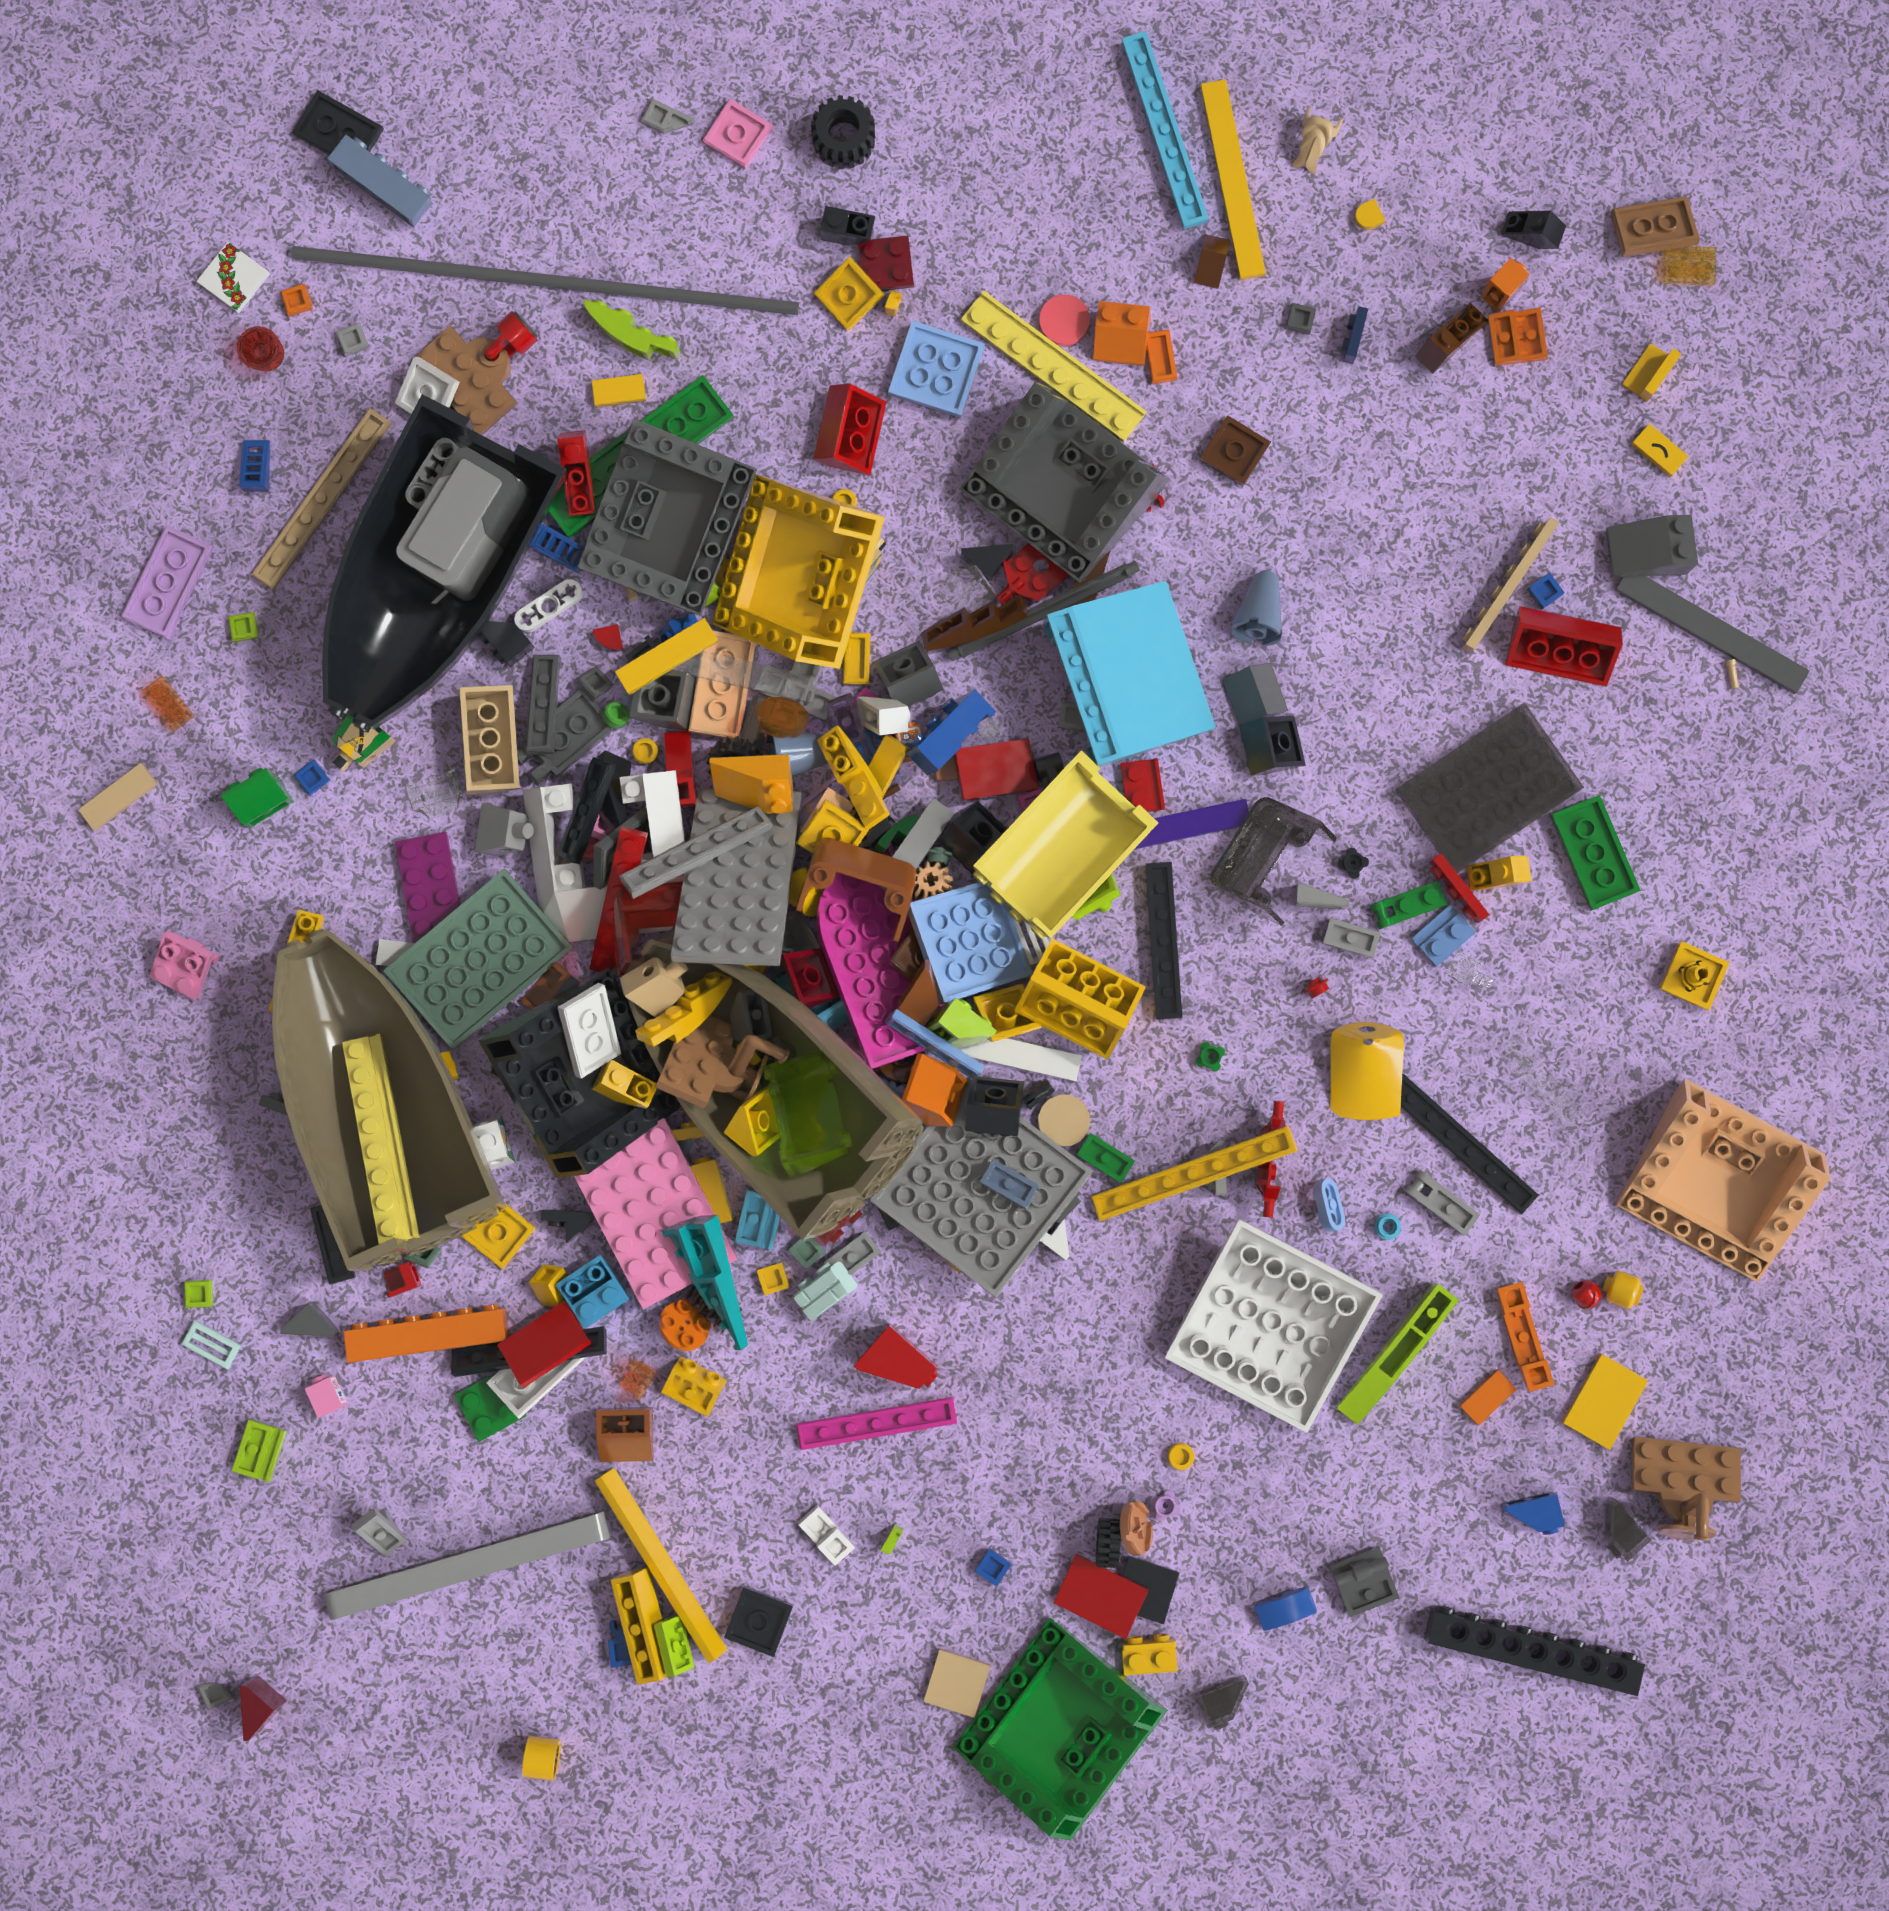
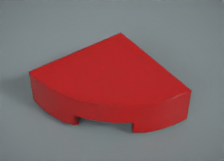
[593,624,624,651]

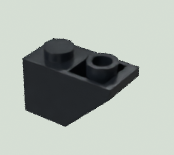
[820,206,875,246]
[1500,210,1566,249]
[478,621,535,667]

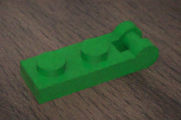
[1370,880,1448,930]

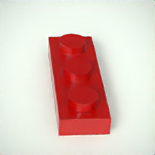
[1429,853,1490,923]

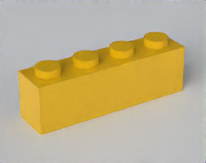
[610,1567,666,1685]

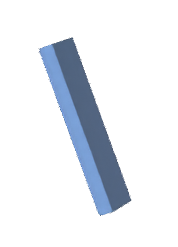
[885,1009,985,1078]

